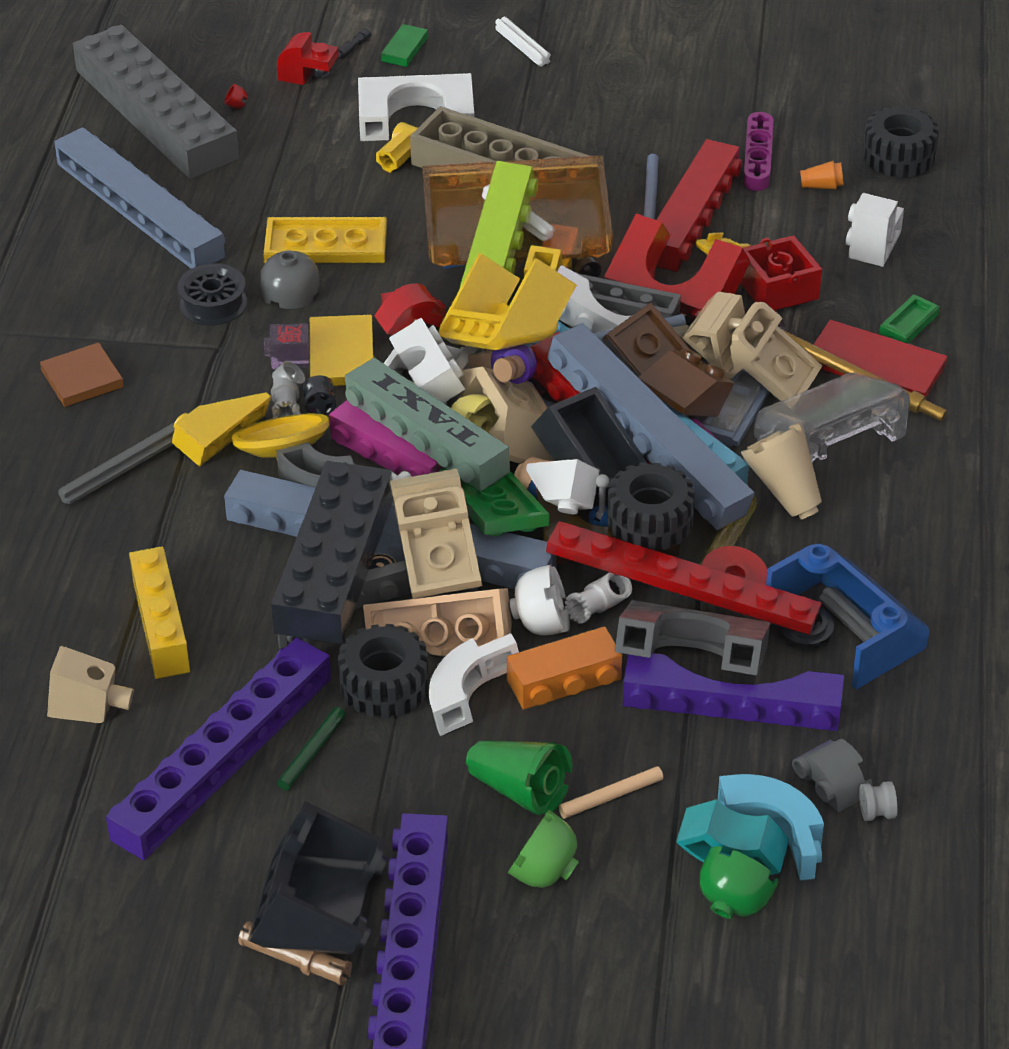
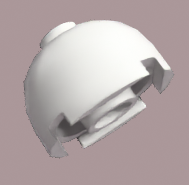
[510,564,570,636]

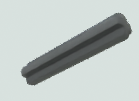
[819,587,879,642]

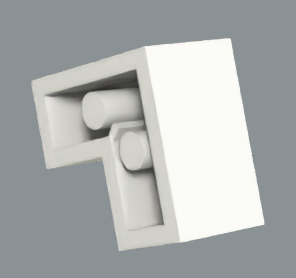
[846,193,904,267]

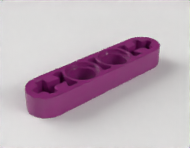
[743,112,774,191]

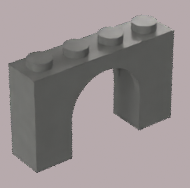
[615,600,771,675]

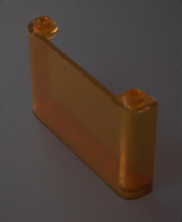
[422,155,613,266]

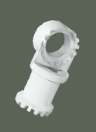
[565,572,632,624]

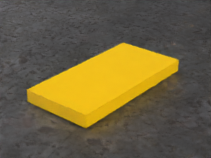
[264,217,387,263]

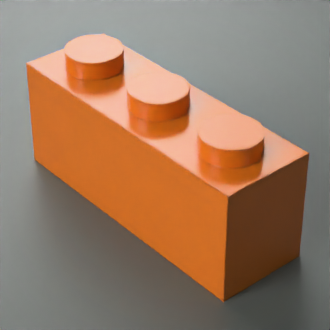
[507,626,622,710]

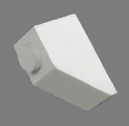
[526,459,599,514]

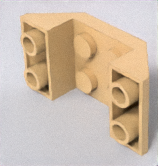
[459,366,552,464]

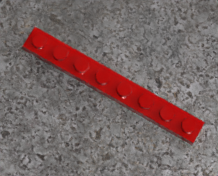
[546,521,822,635]

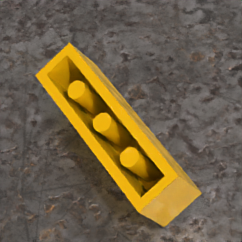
[129,546,190,679]

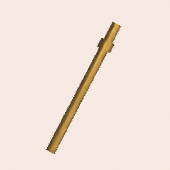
[783,330,947,422]

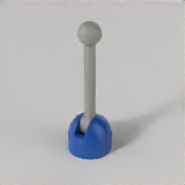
[588,474,609,527]

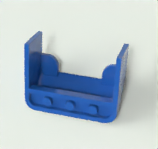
[766,544,929,690]

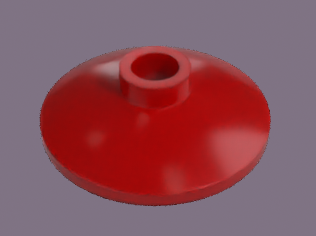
[702,546,767,585]

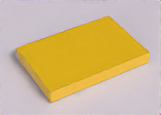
[310,315,373,386]

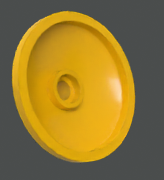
[232,414,330,458]

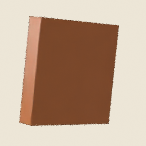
[40,342,124,407]

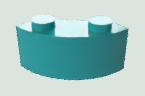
[676,799,789,875]

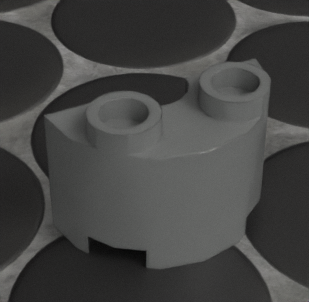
[792,739,872,813]

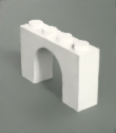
[358,73,474,141]

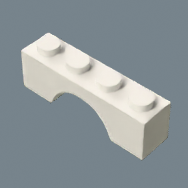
[557,265,630,333]

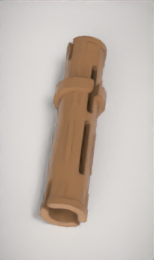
[238,921,352,986]

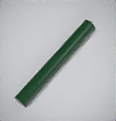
[277,707,346,791]

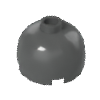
[260,250,321,309]

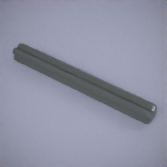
[58,422,175,504]

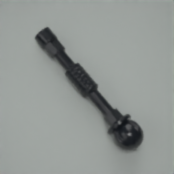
[311,28,371,79]

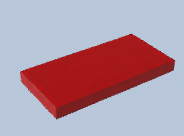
[813,320,947,397]

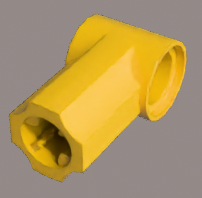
[376,122,418,173]

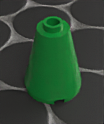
[466,740,572,816]

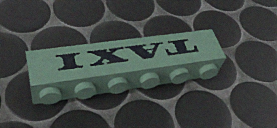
[345,358,510,491]

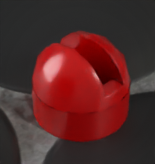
[224,84,248,109]

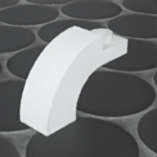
[429,633,519,736]

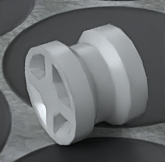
[859,781,897,821]

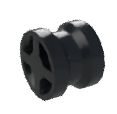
[303,375,336,415]

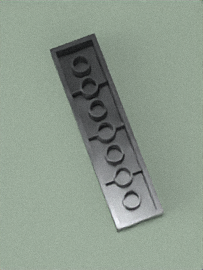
[73,24,239,179]

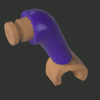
[468,344,537,384]

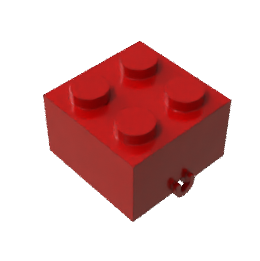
[740,235,822,311]

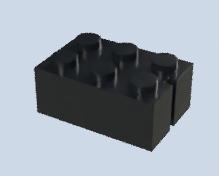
[531,387,648,505]

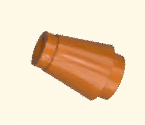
[800,161,844,190]

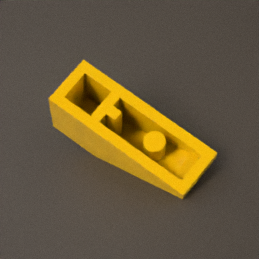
[172,392,271,467]

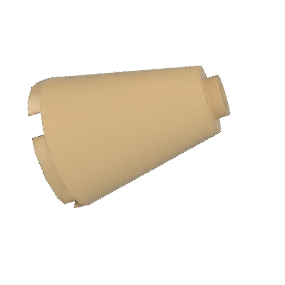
[741,422,822,519]

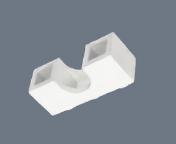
[389,318,465,403]

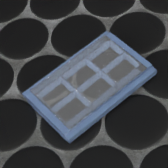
[684,358,770,447]

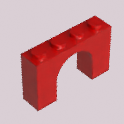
[604,214,751,320]

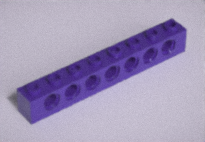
[106,637,331,861]
[368,813,448,1049]

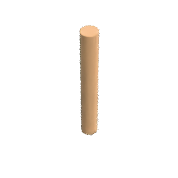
[559,766,663,819]

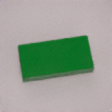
[381,24,428,67]
[879,294,940,344]

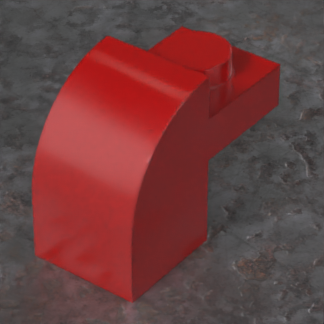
[277,32,339,85]
[374,283,447,336]

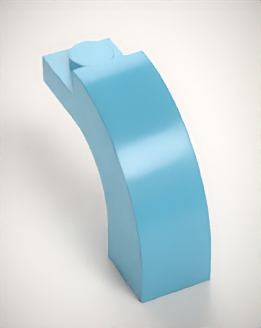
[718,774,824,880]

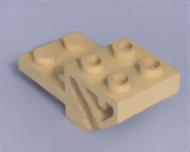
[682,292,822,410]
[390,469,482,599]

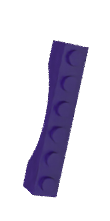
[623,653,844,731]

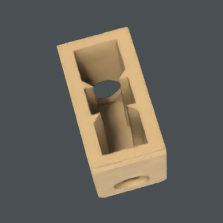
[47,646,134,723]

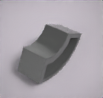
[276,442,355,487]

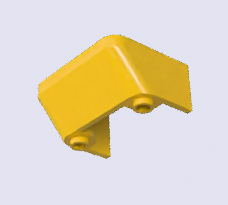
[439,253,577,350]

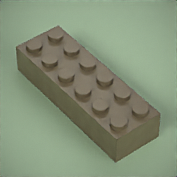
[410,106,593,217]

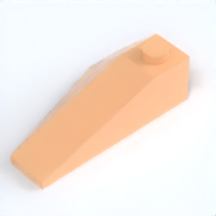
[363,588,512,656]

